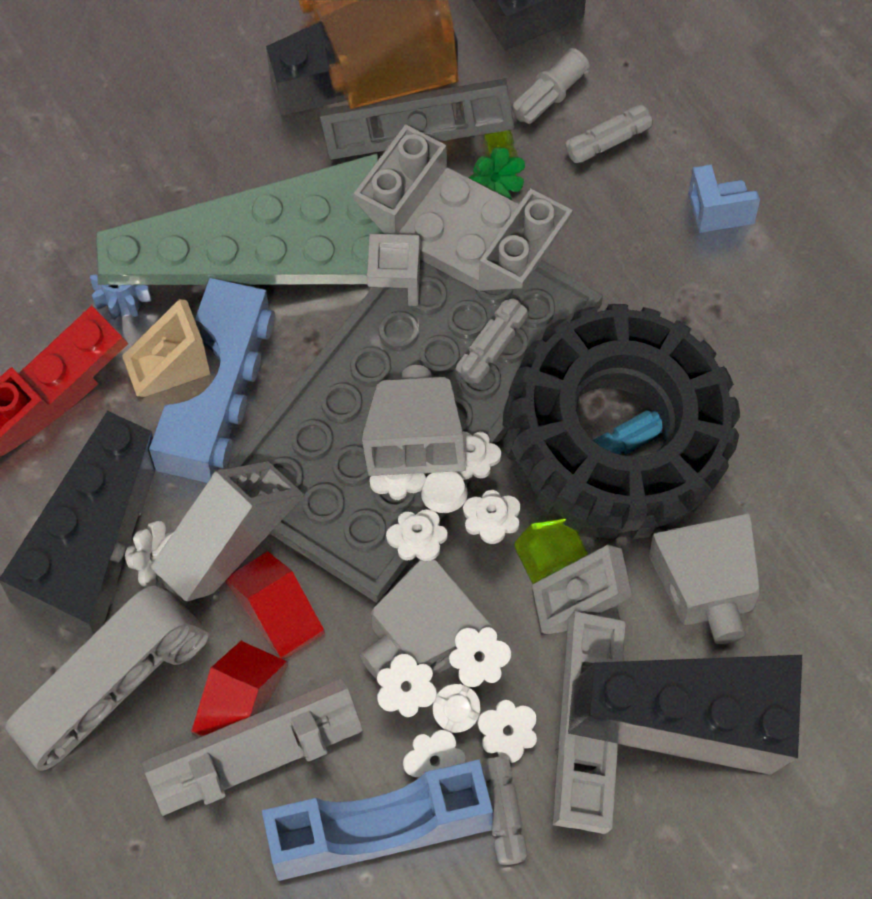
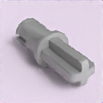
[512,48,590,124]

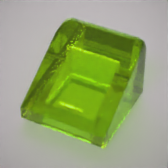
[514,519,588,584]

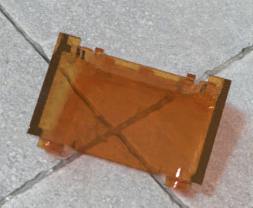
[298,0,459,109]

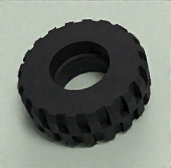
[502,304,740,539]

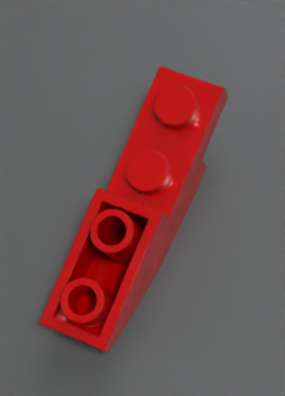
[0,305,129,457]

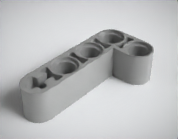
[5,586,210,771]

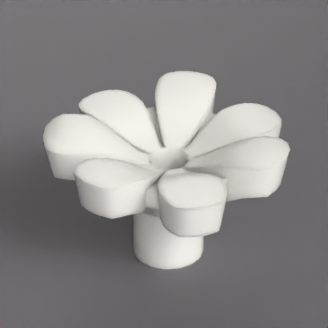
[125,521,173,589]

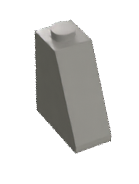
[150,461,304,602]

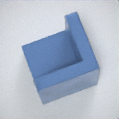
[688,164,760,233]

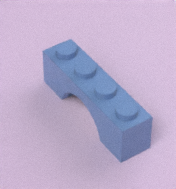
[149,278,275,483]
[262,759,493,881]

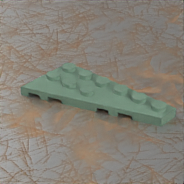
[96,154,384,285]

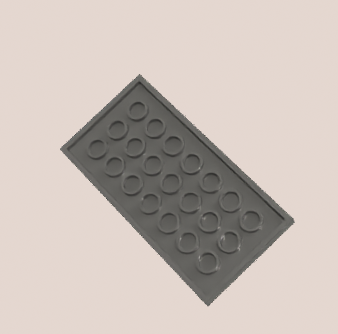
[226,260,603,603]

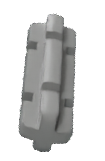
[565,105,653,163]
[456,298,528,384]
[481,757,527,865]

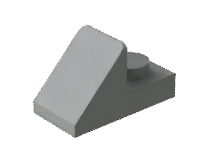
[532,545,632,634]

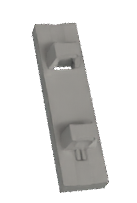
[553,612,626,834]
[141,679,363,816]

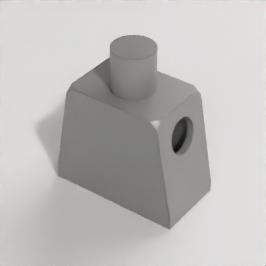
[362,365,466,476]
[649,514,760,644]
[359,559,492,679]

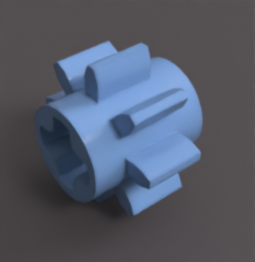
[90,274,152,320]

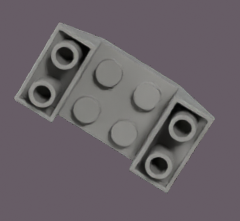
[353,124,573,291]

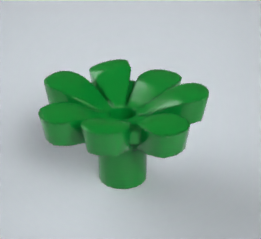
[469,147,525,200]

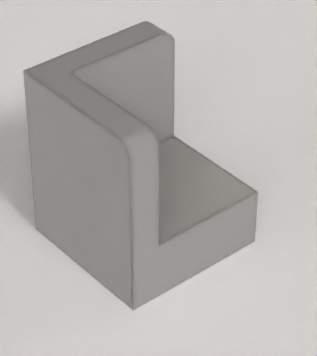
[367,234,420,306]

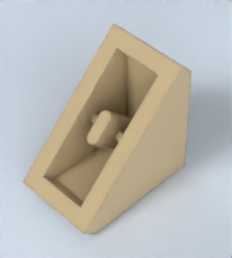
[122,299,210,397]

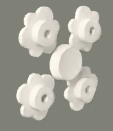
[370,431,520,561]
[377,627,537,779]

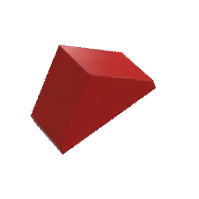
[225,551,325,660]
[191,640,288,738]

